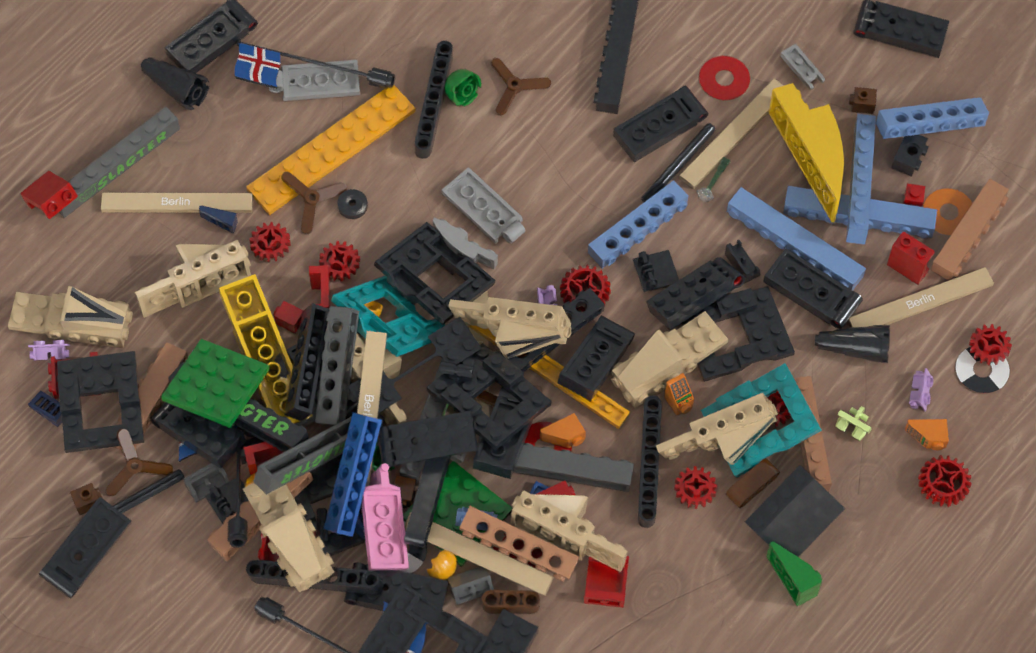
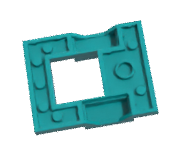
[331,276,445,357]
[700,363,822,478]

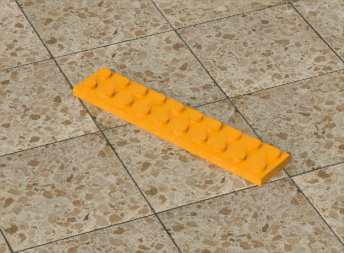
[246,85,416,216]

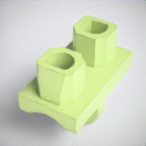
[835,406,872,441]

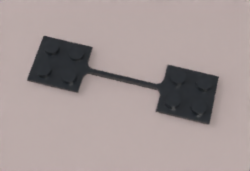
[348,317,482,414]

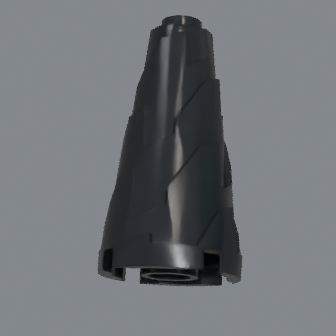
[141,57,209,110]
[815,324,890,363]

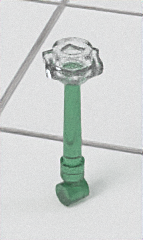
[697,157,731,202]

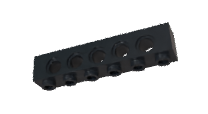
[501,288,605,372]
[284,303,330,421]

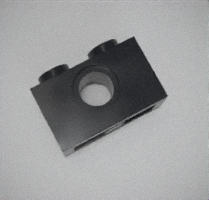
[891,134,929,176]

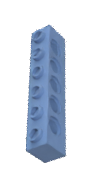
[875,97,989,139]
[588,180,688,269]

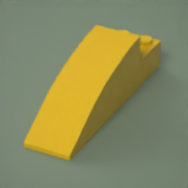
[768,83,844,222]
[219,274,313,424]

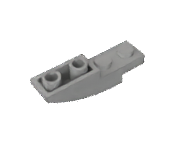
[433,217,498,269]

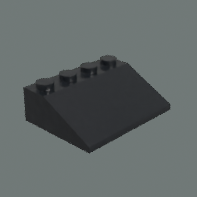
[745,465,845,557]

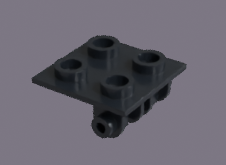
[633,250,679,292]
[205,478,249,524]

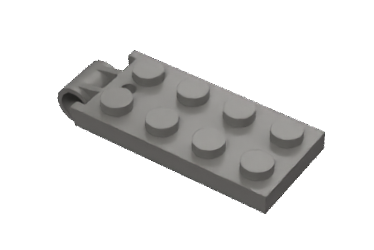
[269,60,360,101]
[441,167,525,244]

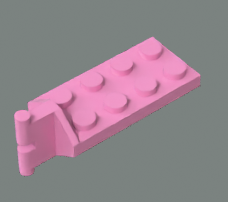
[361,463,409,571]

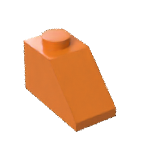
[540,413,586,448]

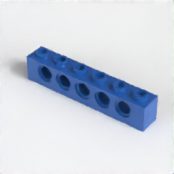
[324,413,382,536]

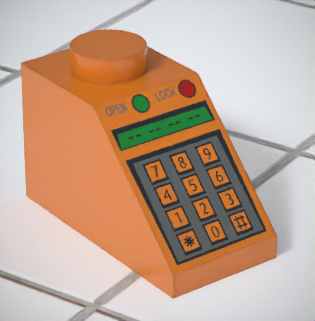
[664,373,694,416]
[905,419,949,451]

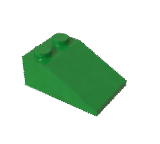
[766,541,822,606]

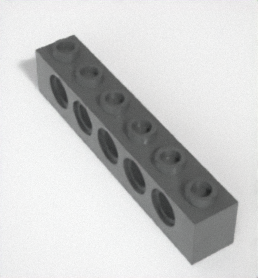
[314,306,359,426]

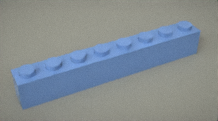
[846,114,876,244]
[783,186,937,238]
[727,187,866,291]

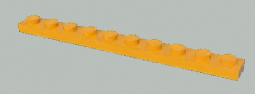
[468,325,630,429]

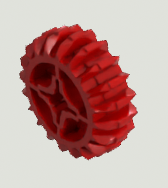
[560,264,611,312]
[918,455,972,507]

